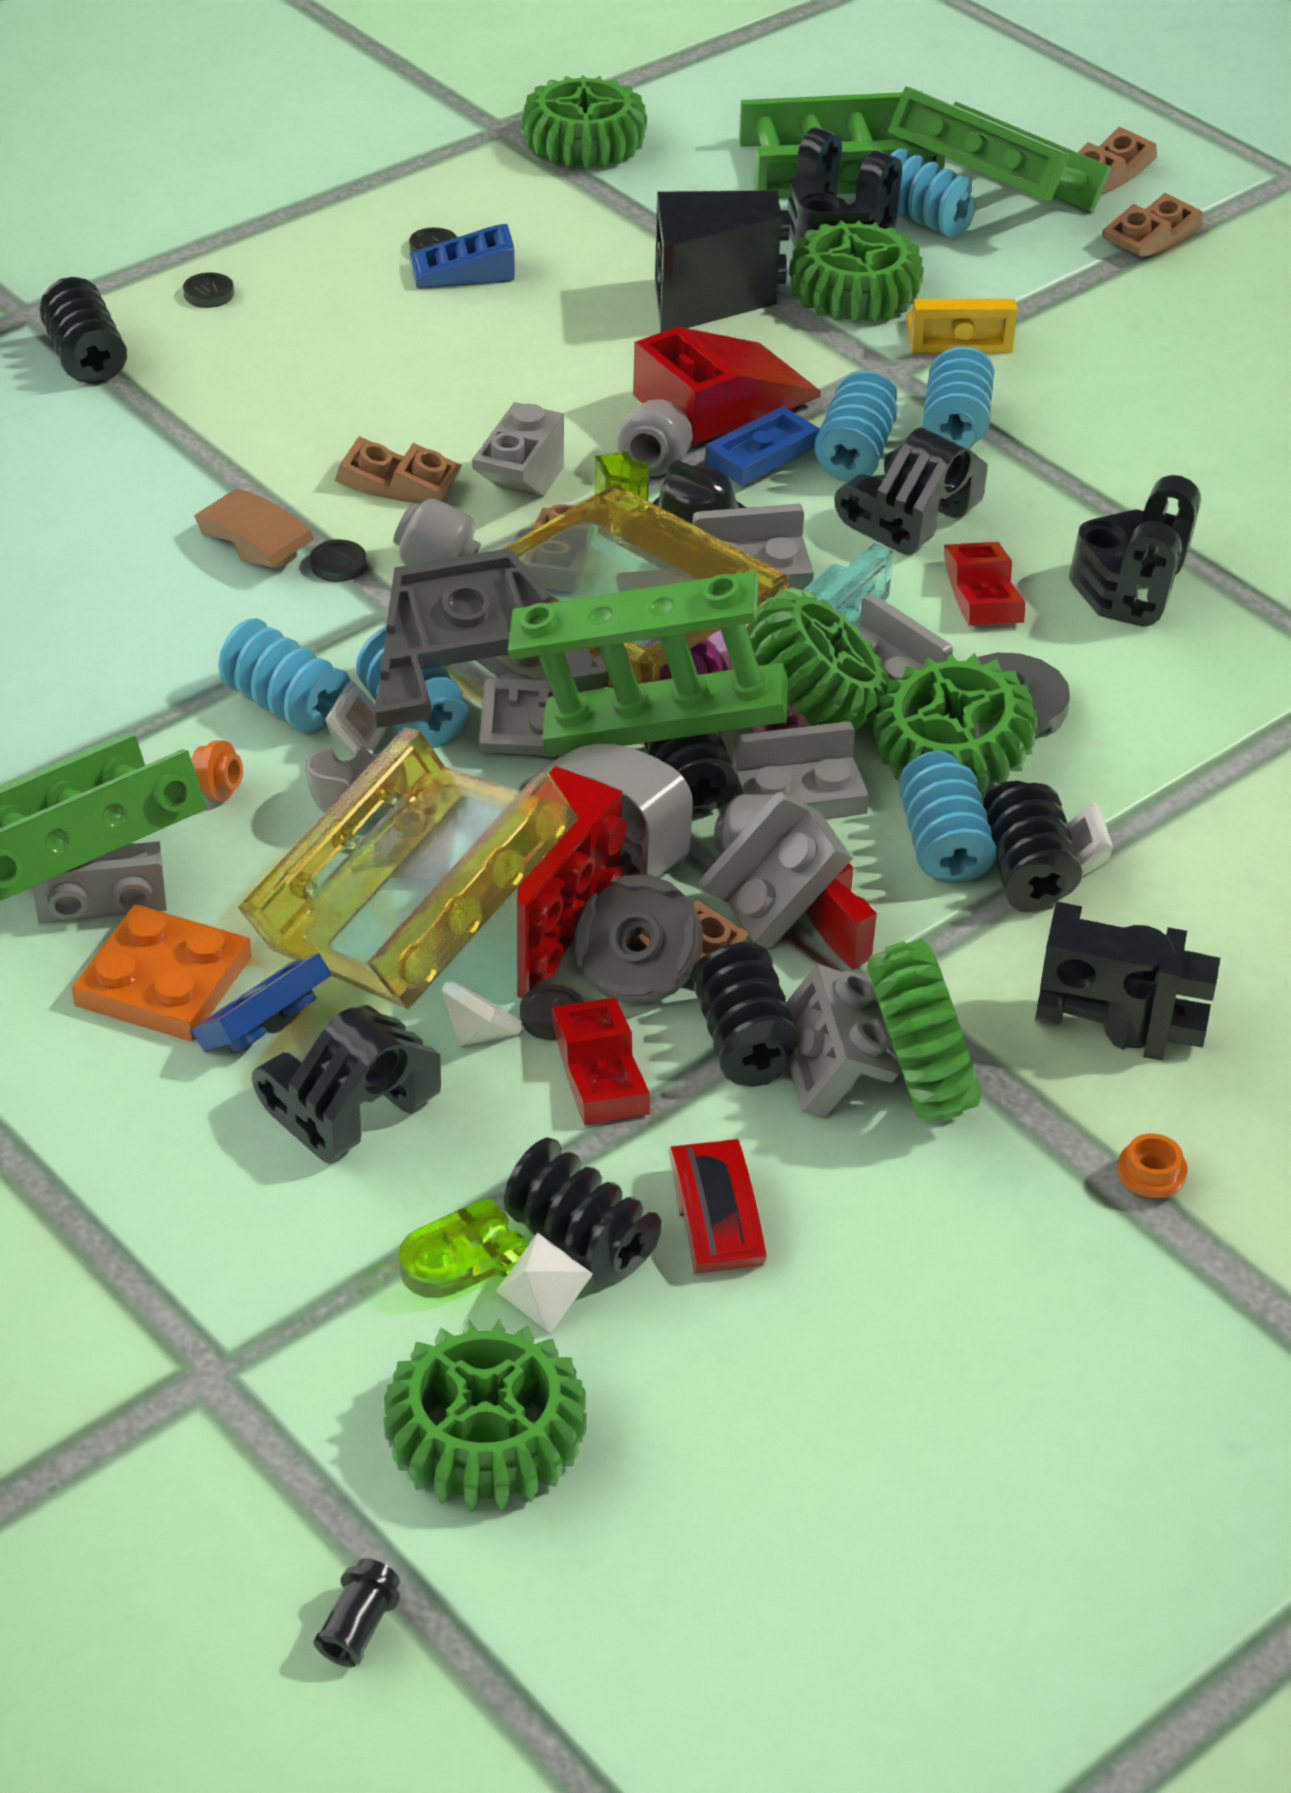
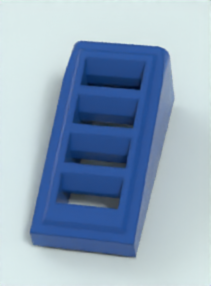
[410,224,515,288]

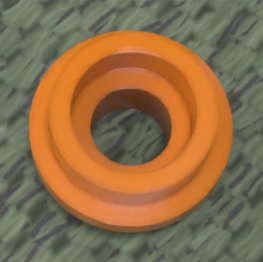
[191,740,243,802]
[1117,1133,1188,1198]

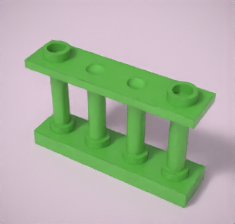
[888,86,1112,212]
[738,91,945,198]
[508,571,788,757]
[0,732,207,901]

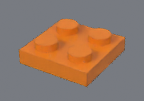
[72,904,252,1042]

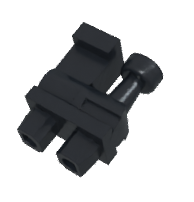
[1035,901,1221,1061]

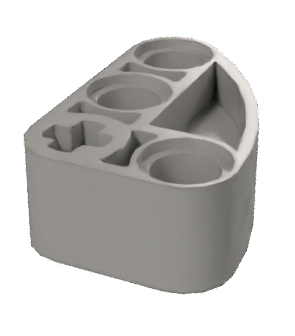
[518,744,693,877]

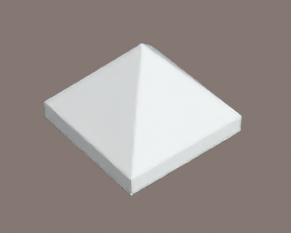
[325,680,389,755]
[1067,802,1113,877]
[441,981,524,1047]
[496,1233,593,1333]

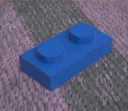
[705,406,820,486]
[190,953,332,1052]

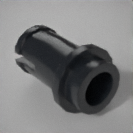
[313,1558,400,1668]

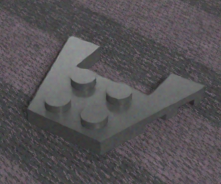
[375,548,609,728]

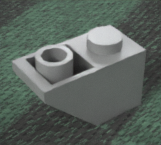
[472,402,564,496]

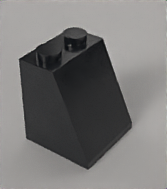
[654,190,790,332]

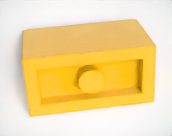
[906,299,1018,353]

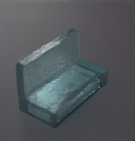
[802,543,894,626]

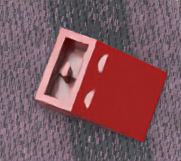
[633,326,821,445]
[517,766,627,999]

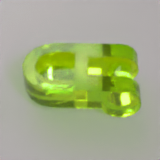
[399,1199,529,1298]

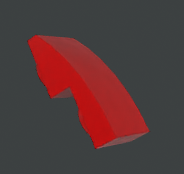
[806,863,877,970]

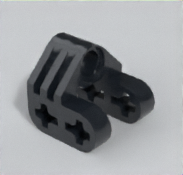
[787,126,902,247]
[834,427,988,554]
[1069,475,1201,627]
[252,1005,441,1162]

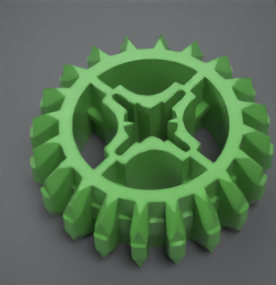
[522,75,647,169]
[789,220,924,323]
[746,587,890,733]
[873,652,1037,795]
[867,939,982,1123]
[384,1319,587,1512]

